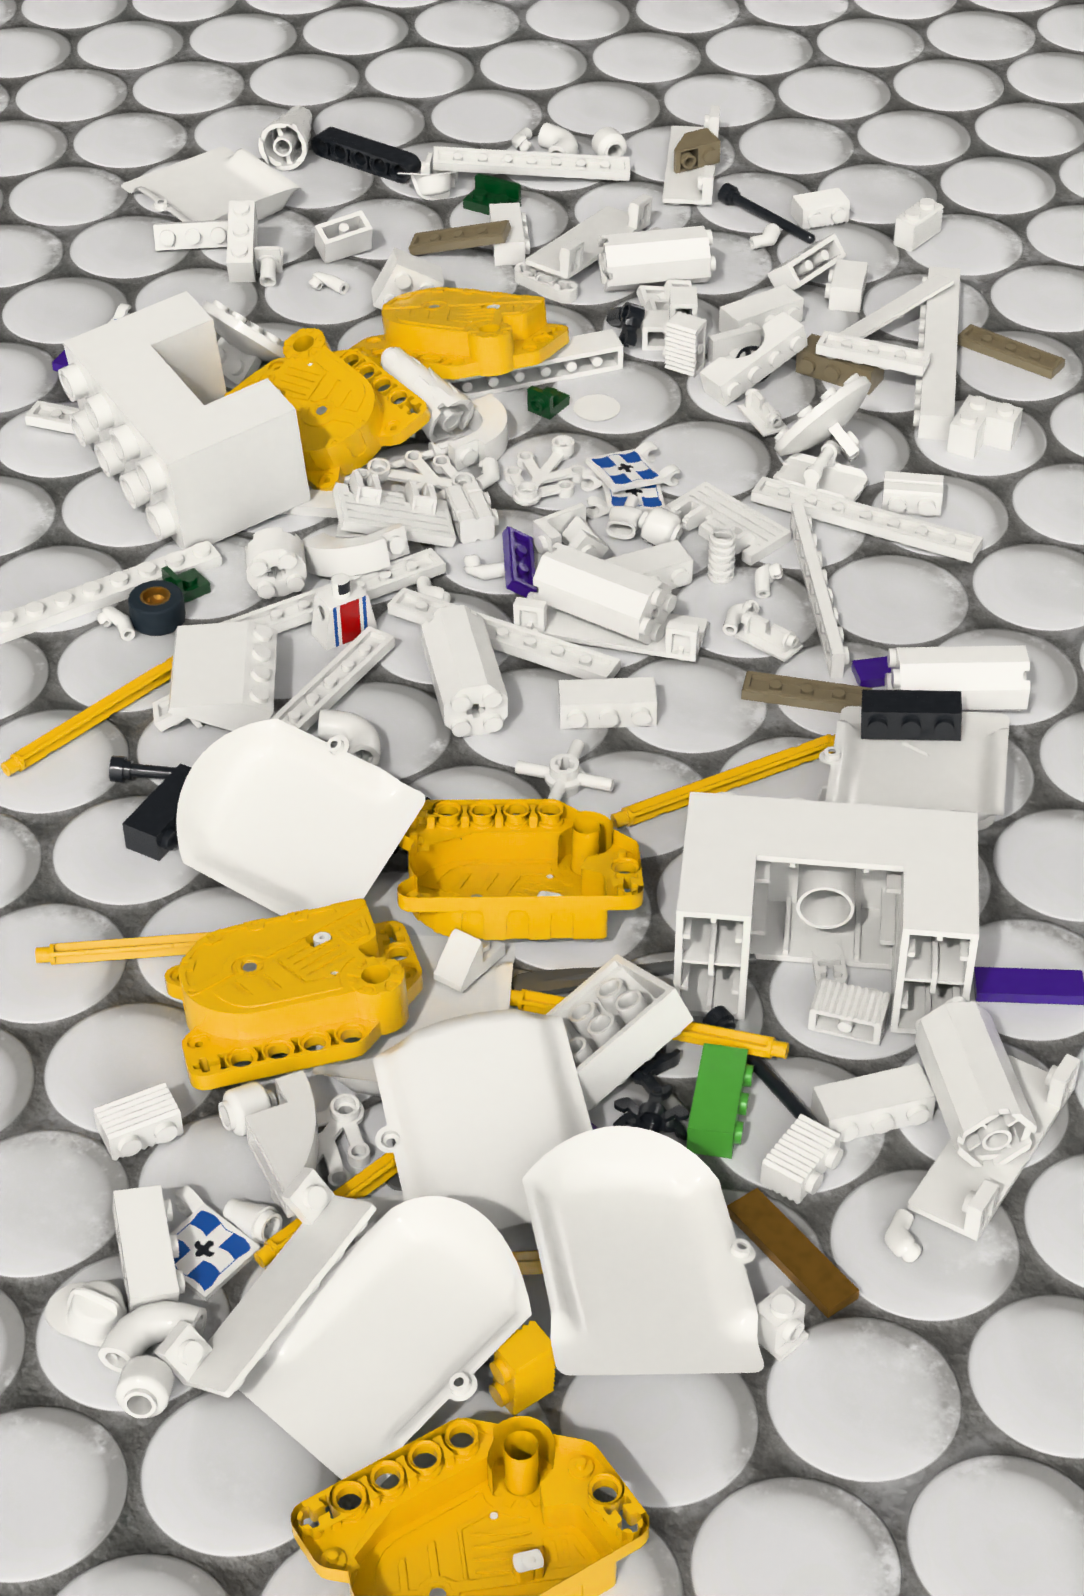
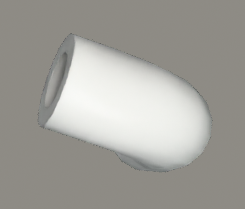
[538,123,579,154]
[318,709,381,766]
[98,1301,207,1373]

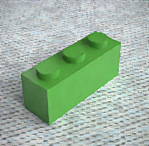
[687,1043,754,1159]

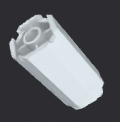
[598,226,716,292]
[533,542,677,645]
[421,605,508,737]
[885,645,1030,712]
[914,996,1037,1167]

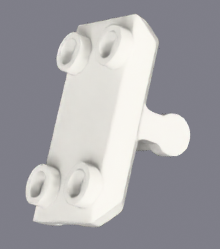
[773,440,868,502]

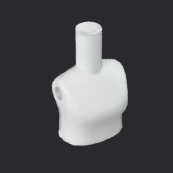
[605,494,643,540]

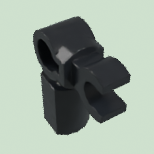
[606,302,645,347]

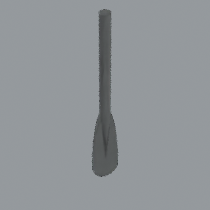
[511,954,756,994]

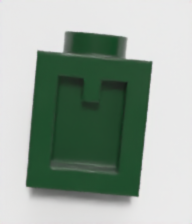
[527,385,570,420]
[161,566,211,604]

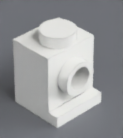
[756,1285,809,1362]

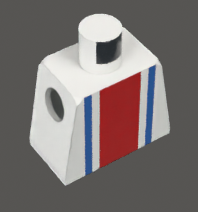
[311,573,377,651]

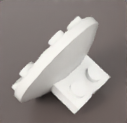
[202,300,285,385]
[774,373,871,464]

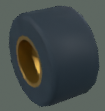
[128,580,186,636]

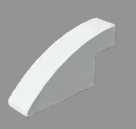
[244,1070,319,1218]

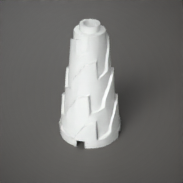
[259,105,312,171]
[380,347,474,443]

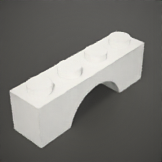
[699,311,808,407]

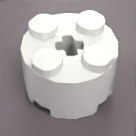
[244,527,307,599]

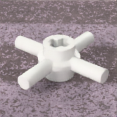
[515,739,614,801]

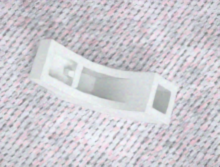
[448,393,508,471]
[302,523,410,577]

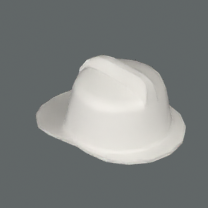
[397,171,457,201]
[45,1280,128,1347]

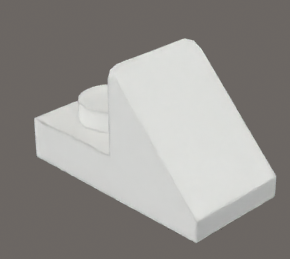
[433,929,505,993]

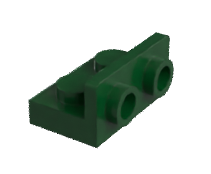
[463,173,521,215]

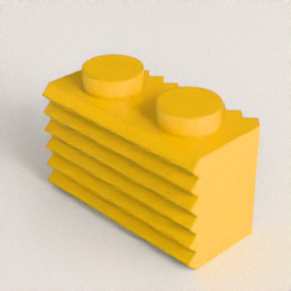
[489,1320,556,1416]

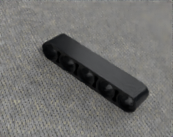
[311,127,421,183]

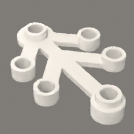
[504,435,586,507]
[367,450,476,502]
[270,1094,371,1208]

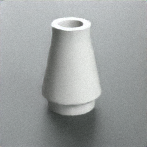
[223,1198,282,1243]

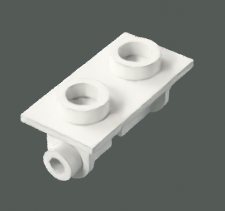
[737,388,787,437]
[735,612,803,662]

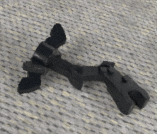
[613,1044,689,1140]

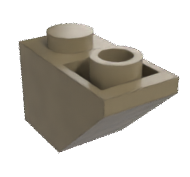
[674,128,720,174]

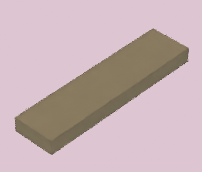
[408,220,511,255]
[957,324,1065,379]
[741,671,873,713]

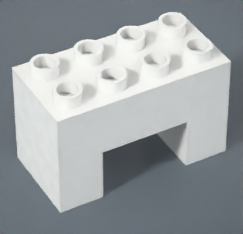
[58,291,311,550]
[673,792,979,1034]

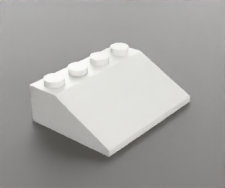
[168,621,277,731]
[545,954,694,1111]

